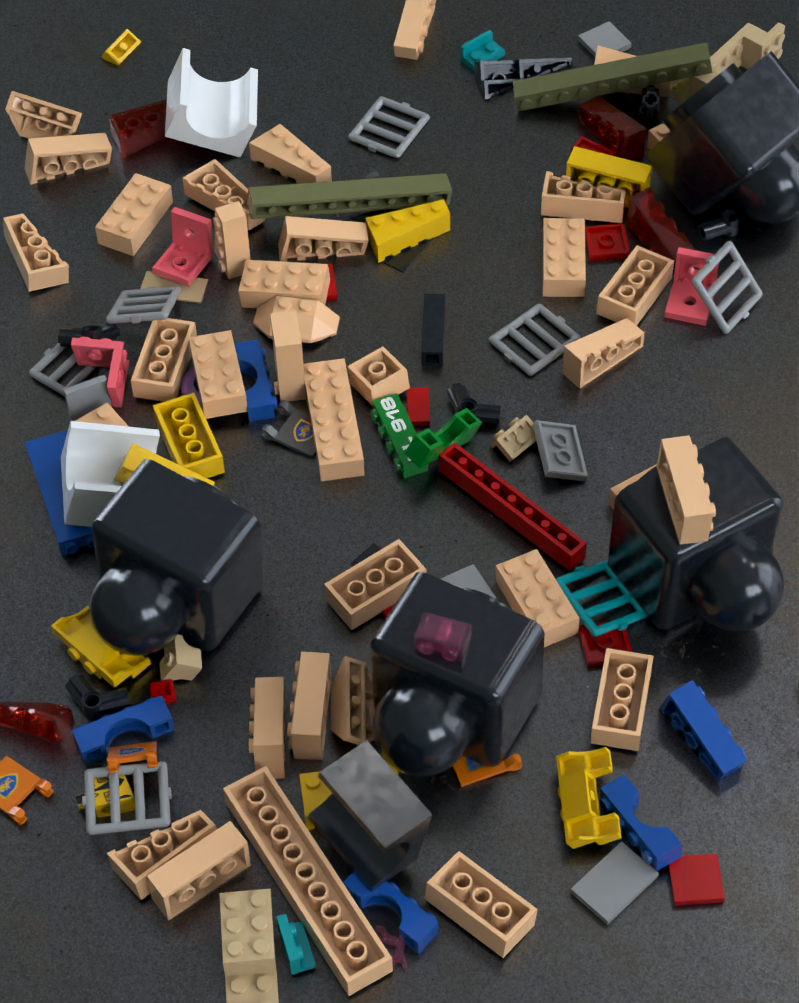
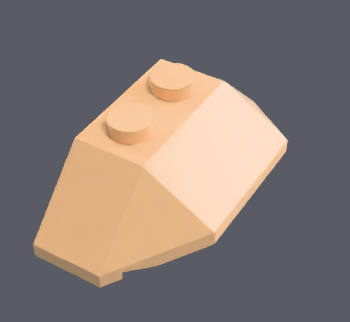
[5,91,82,139]
[253,296,340,343]
[331,656,375,745]

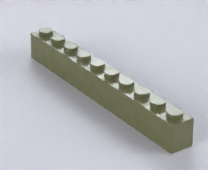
[513,42,713,111]
[247,173,452,219]

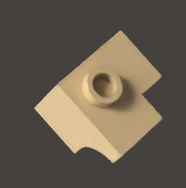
[159,634,202,681]

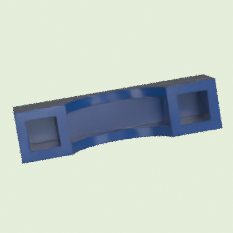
[234,339,278,422]
[72,695,174,765]
[599,774,682,871]
[343,871,439,955]

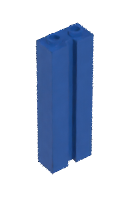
[25,430,94,556]

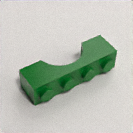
[404,408,482,468]

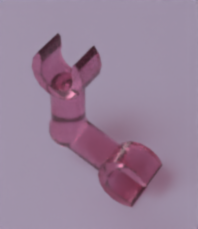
[376,925,407,973]

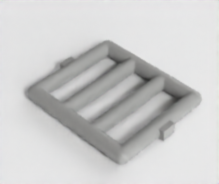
[348,96,430,158]
[691,241,763,334]
[106,286,181,324]
[489,304,581,376]
[29,343,110,397]
[82,761,172,835]

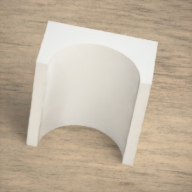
[165,48,258,157]
[61,421,160,527]

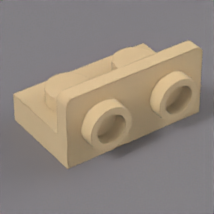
[490,415,537,462]

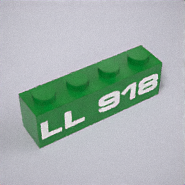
[370,393,429,478]

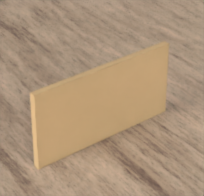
[140,271,208,304]

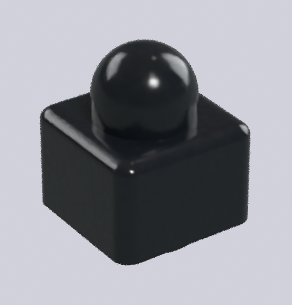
[644,51,799,225]
[607,437,784,632]
[90,459,263,656]
[370,572,545,777]

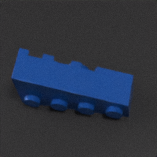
[659,680,747,781]

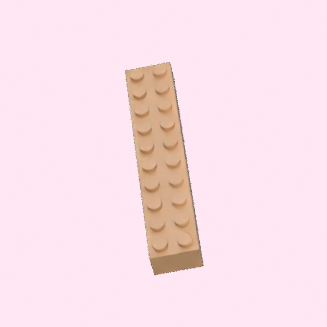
[223,766,393,996]

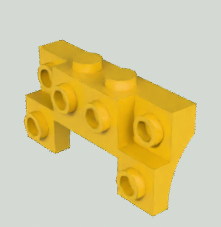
[51,606,151,688]
[556,747,622,849]

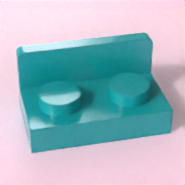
[461,30,505,72]
[276,914,316,975]

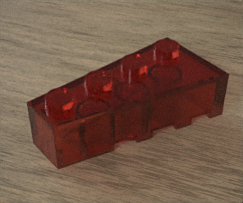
[578,96,646,161]
[108,99,167,158]
[627,187,695,275]

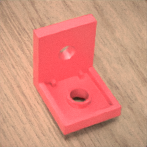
[152,207,213,287]
[664,247,719,326]
[71,337,130,408]

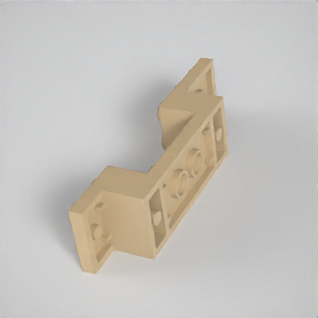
[688,22,785,99]
[220,889,279,1003]

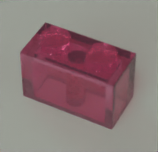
[414,612,472,661]

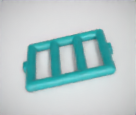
[555,560,648,637]

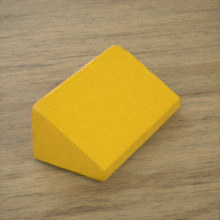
[101,29,141,66]

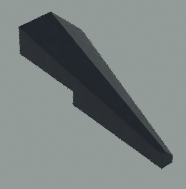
[474,58,573,99]

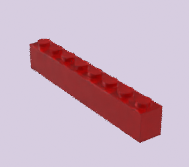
[439,442,587,572]

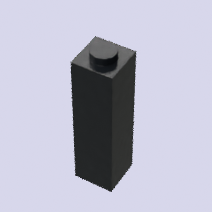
[421,294,445,366]

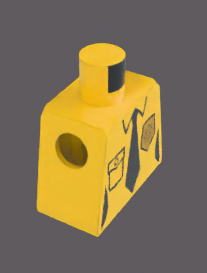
[75,764,135,818]

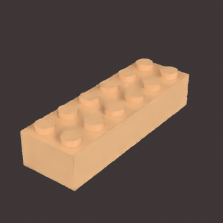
[303,358,365,481]

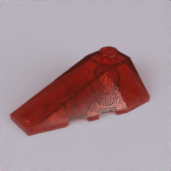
[0,702,74,745]

